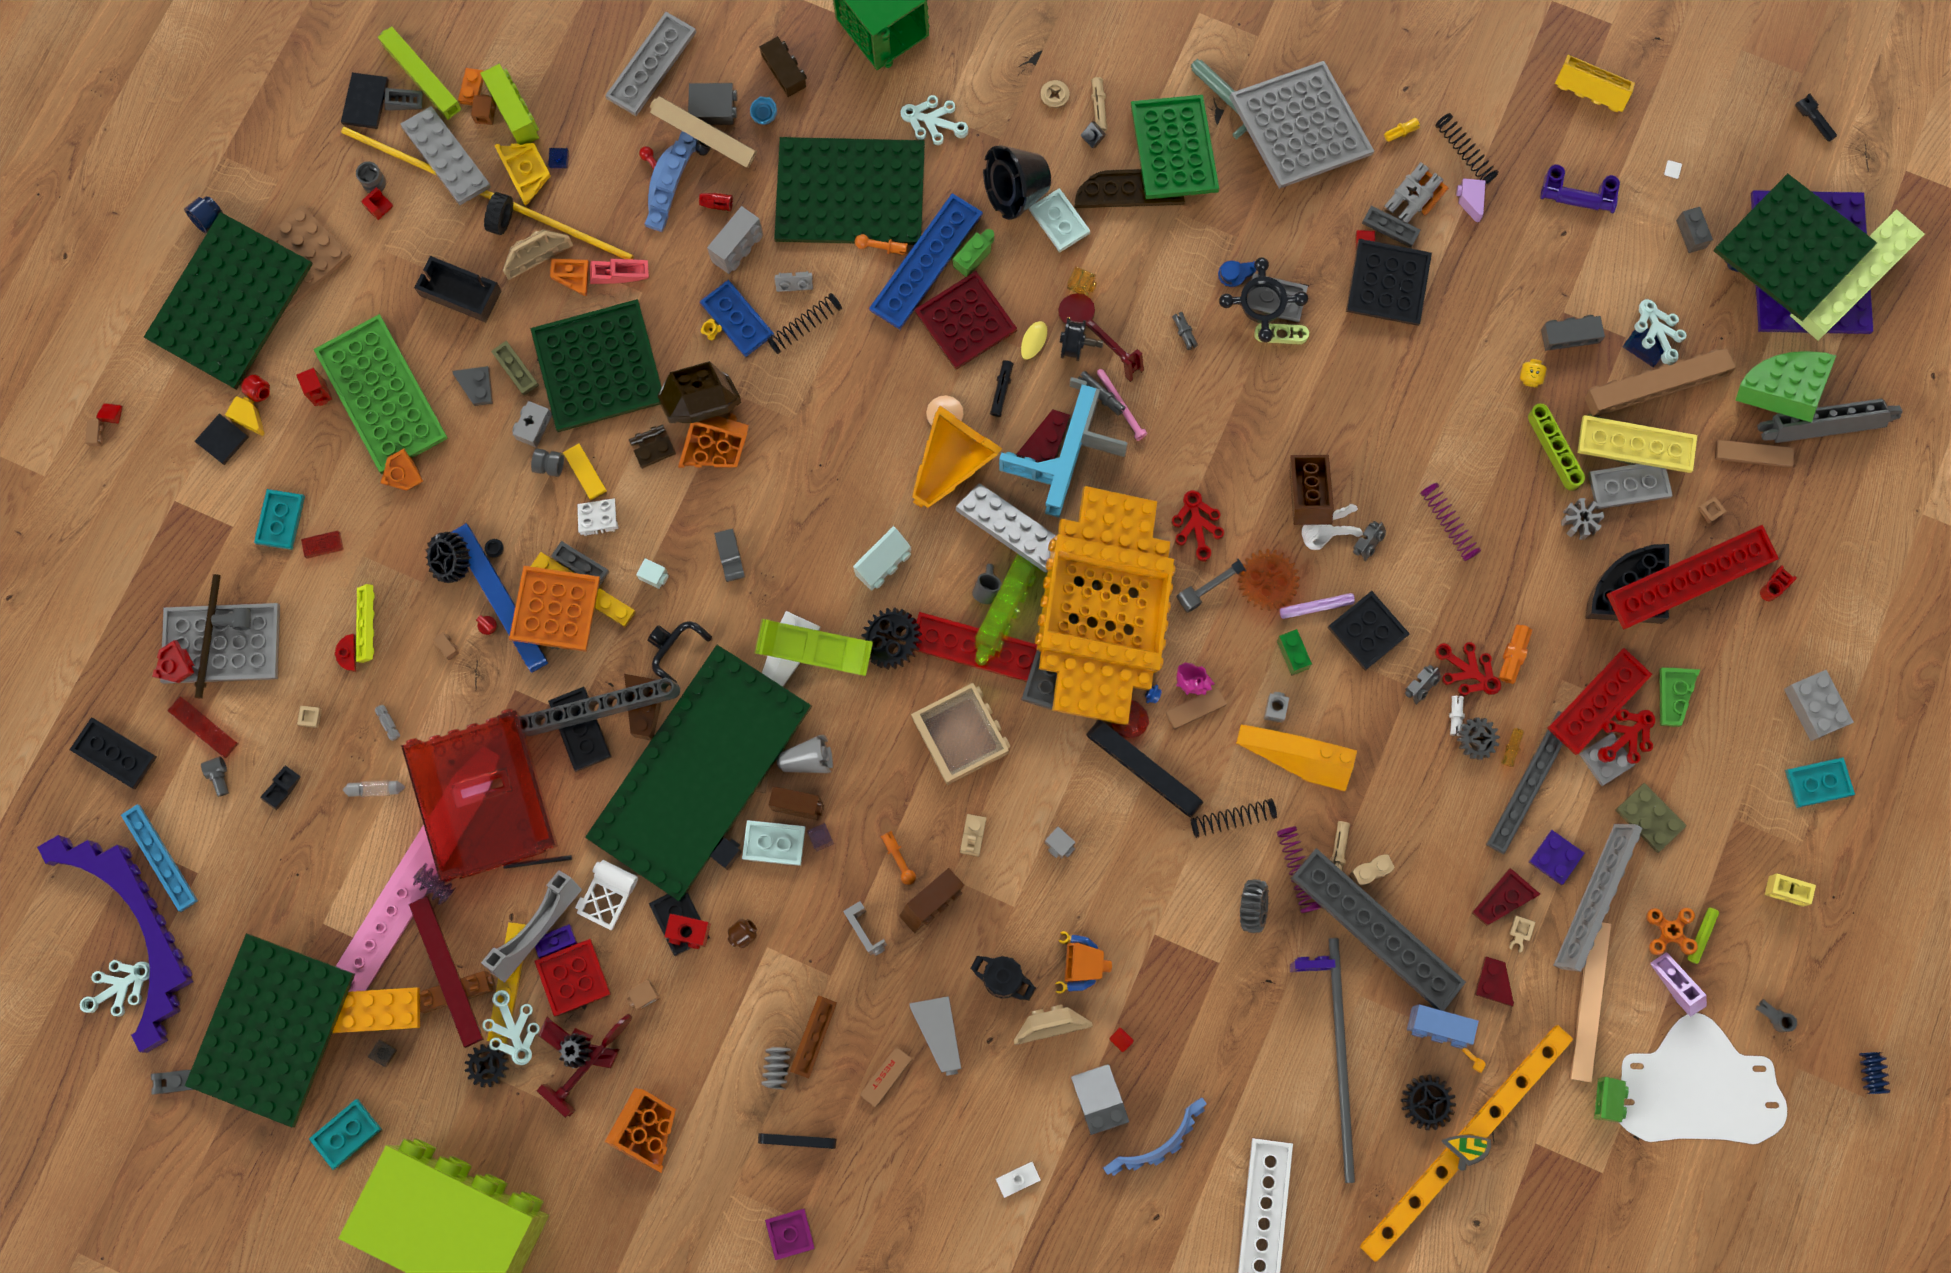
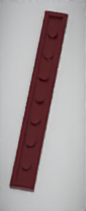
[409,896,484,1048]

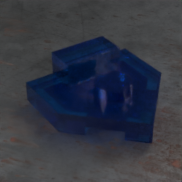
[1622,328,1664,368]

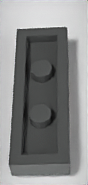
[1362,206,1421,248]
[551,541,609,587]

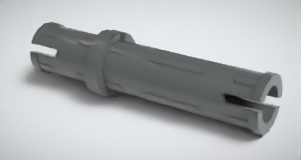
[1078,371,1126,416]

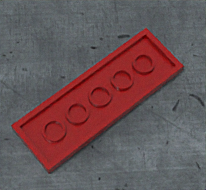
[1547,648,1653,755]

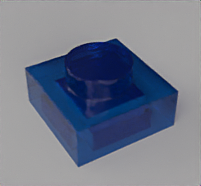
[548,148,569,168]

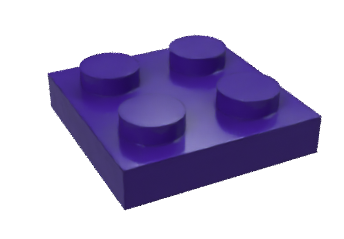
[1529,830,1585,885]
[1290,956,1336,972]

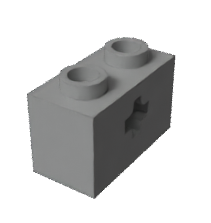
[512,401,552,448]

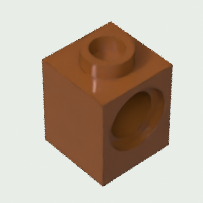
[471,94,496,125]

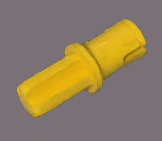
[1384,118,1420,142]

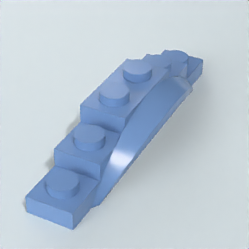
[645,131,698,232]
[1103,1098,1206,1176]

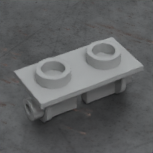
[775,271,813,292]

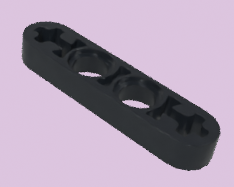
[758,1133,837,1149]

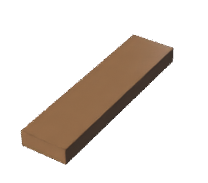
[1715,440,1794,468]

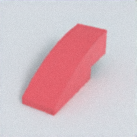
[589,259,649,284]

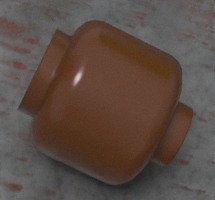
[728,919,757,948]

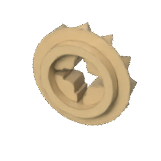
[1041,80,1069,108]

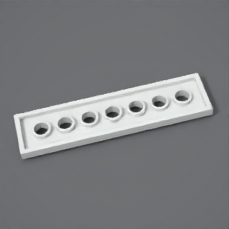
[1238,1138,1293,1273]

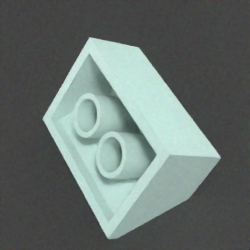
[853,526,911,591]

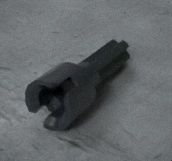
[1795,93,1837,142]

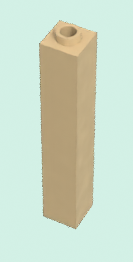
[650,96,757,168]

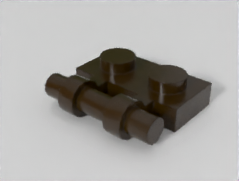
[629,425,676,469]

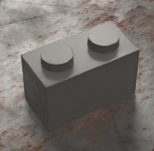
[1676,207,1713,253]

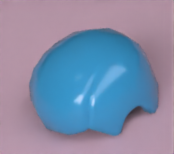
[750,96,777,125]

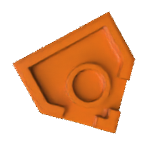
[380,449,424,491]

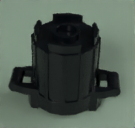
[970,956,1036,1001]

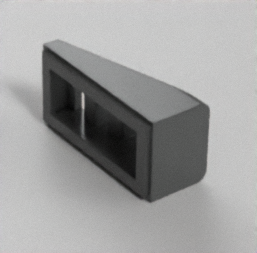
[385,88,423,110]

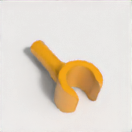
[1462,1048,1486,1073]

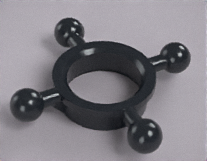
[1219,257,1309,343]

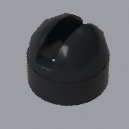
[695,140,711,156]

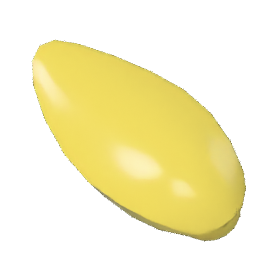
[1021,321,1047,360]

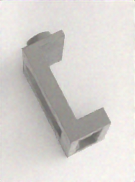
[843,901,887,956]

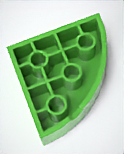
[1735,351,1836,423]

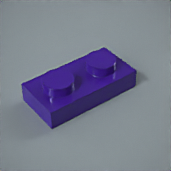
[535,924,577,958]

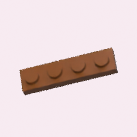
[790,995,837,1079]

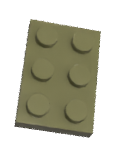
[1615,783,1687,853]

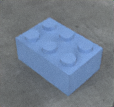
[1407,1004,1479,1049]

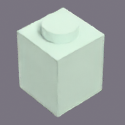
[636,558,668,589]

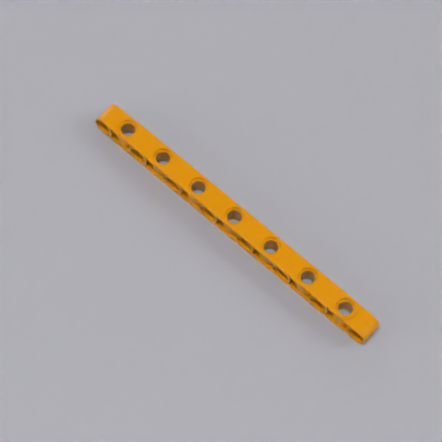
[1360,1024,1573,1262]

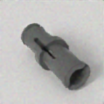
[1172,312,1198,350]

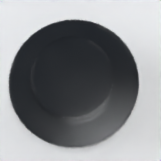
[485,539,504,558]

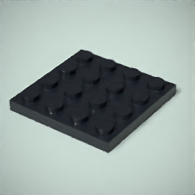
[1346,239,1432,326]

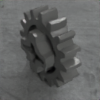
[1457,717,1500,760]

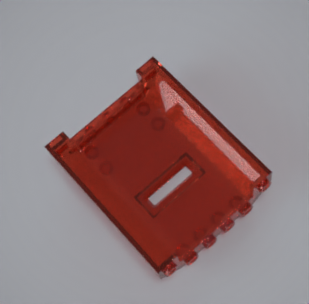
[401,709,558,882]

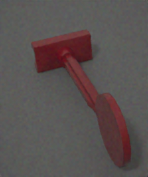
[1058,293,1144,382]
[536,1014,632,1118]

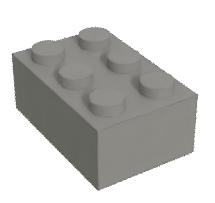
[707,206,763,274]
[1784,670,1854,741]

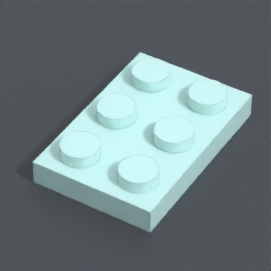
[1029,188,1090,252]
[742,820,806,866]

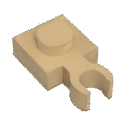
[1509,915,1536,953]

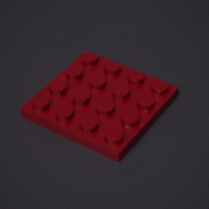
[914,271,1017,370]

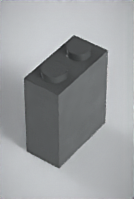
[688,83,738,125]

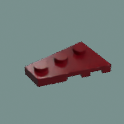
[1016,409,1070,463]

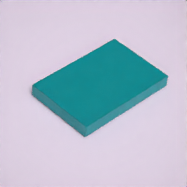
[254,489,305,550]
[1785,757,1855,808]
[309,1099,382,1170]

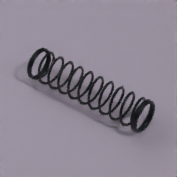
[1435,113,1499,185]
[767,293,842,354]
[1190,798,1277,838]

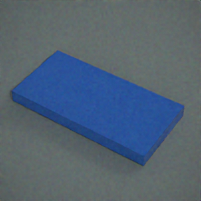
[699,279,774,358]

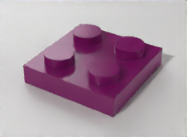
[765,1208,815,1260]

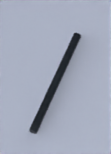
[503,855,572,869]

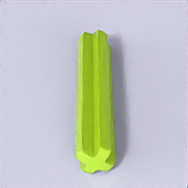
[1687,907,1719,964]

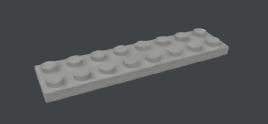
[1553,824,1642,972]

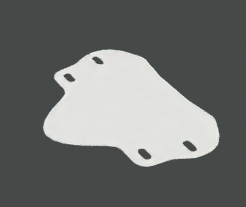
[1620,1013,1787,1144]

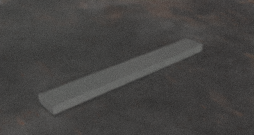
[1486,711,1563,854]

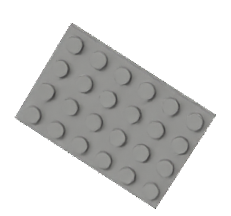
[160,603,280,684]

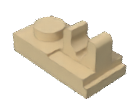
[960,814,986,857]

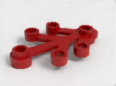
[1172,490,1224,562]
[1435,642,1501,696]
[1598,709,1655,764]

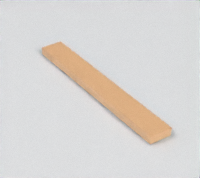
[1570,922,1611,1083]

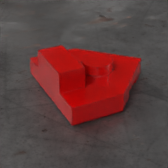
[152,640,195,683]

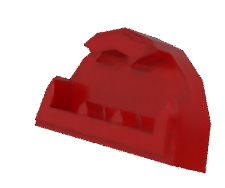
[335,634,356,672]

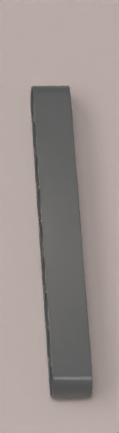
[513,678,680,736]

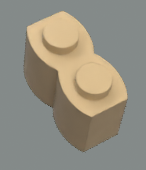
[1349,855,1395,887]

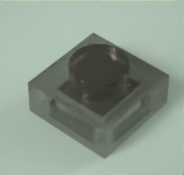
[368,1040,397,1067]

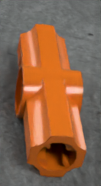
[1498,624,1532,684]

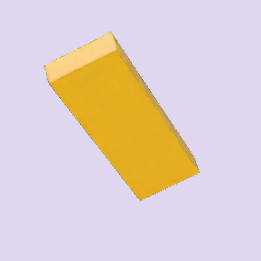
[563,444,607,500]

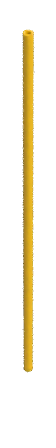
[341,127,634,260]

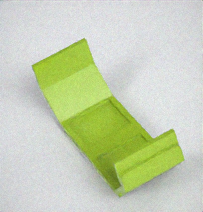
[754,619,873,676]

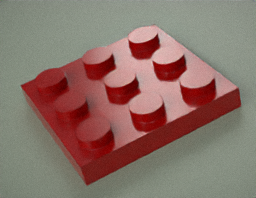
[534,939,611,1017]

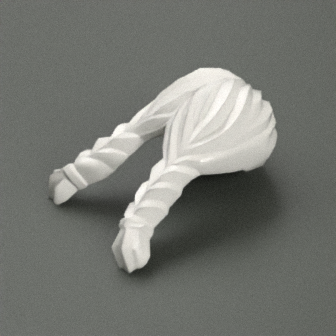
[1301,504,1363,550]

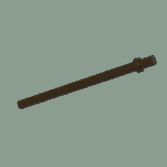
[194,574,221,699]

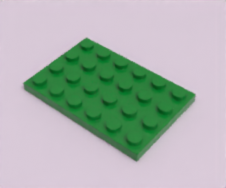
[1130,95,1219,199]

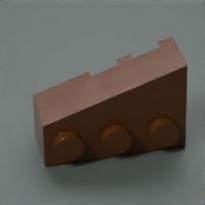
[624,674,661,740]
[899,868,964,933]

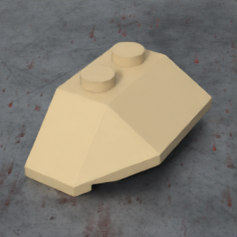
[503,229,573,280]
[1014,1005,1093,1045]

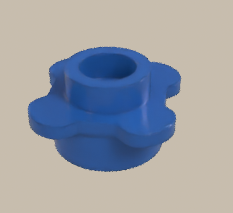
[1145,684,1162,704]

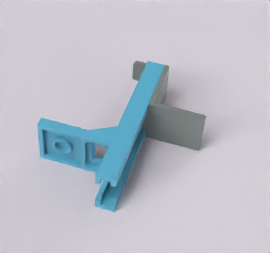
[999,377,1128,518]

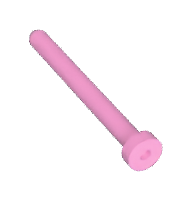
[1097,369,1148,441]

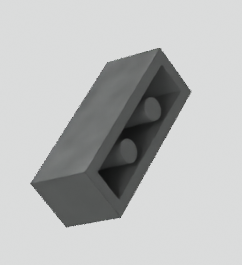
[1541,315,1605,351]

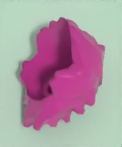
[1176,662,1215,695]

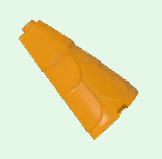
[911,406,1002,508]

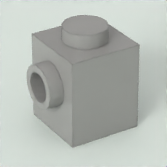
[1045,827,1075,859]

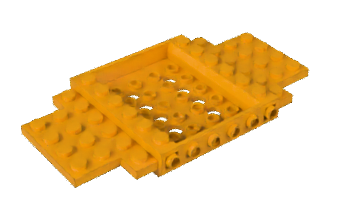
[1035,486,1176,725]

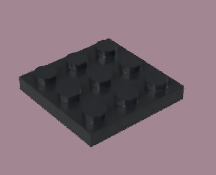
[1327,591,1410,671]

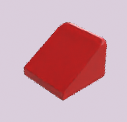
[96,403,123,424]
[1109,1027,1134,1052]

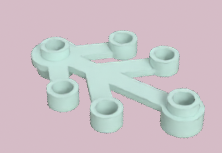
[901,95,968,145]
[1634,299,1687,365]
[80,960,150,1017]
[482,990,540,1065]

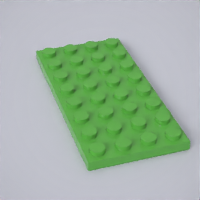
[313,314,448,474]

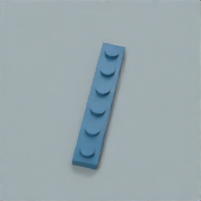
[121,804,198,912]

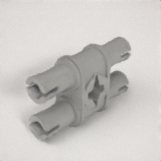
[1384,162,1444,223]

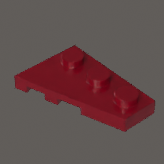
[1471,868,1541,926]

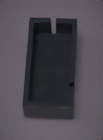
[414,256,502,323]

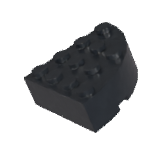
[1585,544,1669,624]

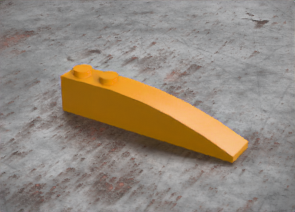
[1236,724,1357,791]

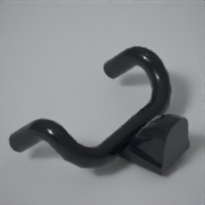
[647,621,712,686]

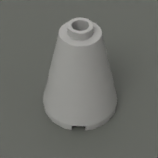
[777,735,833,773]

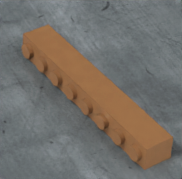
[1584,348,1736,417]

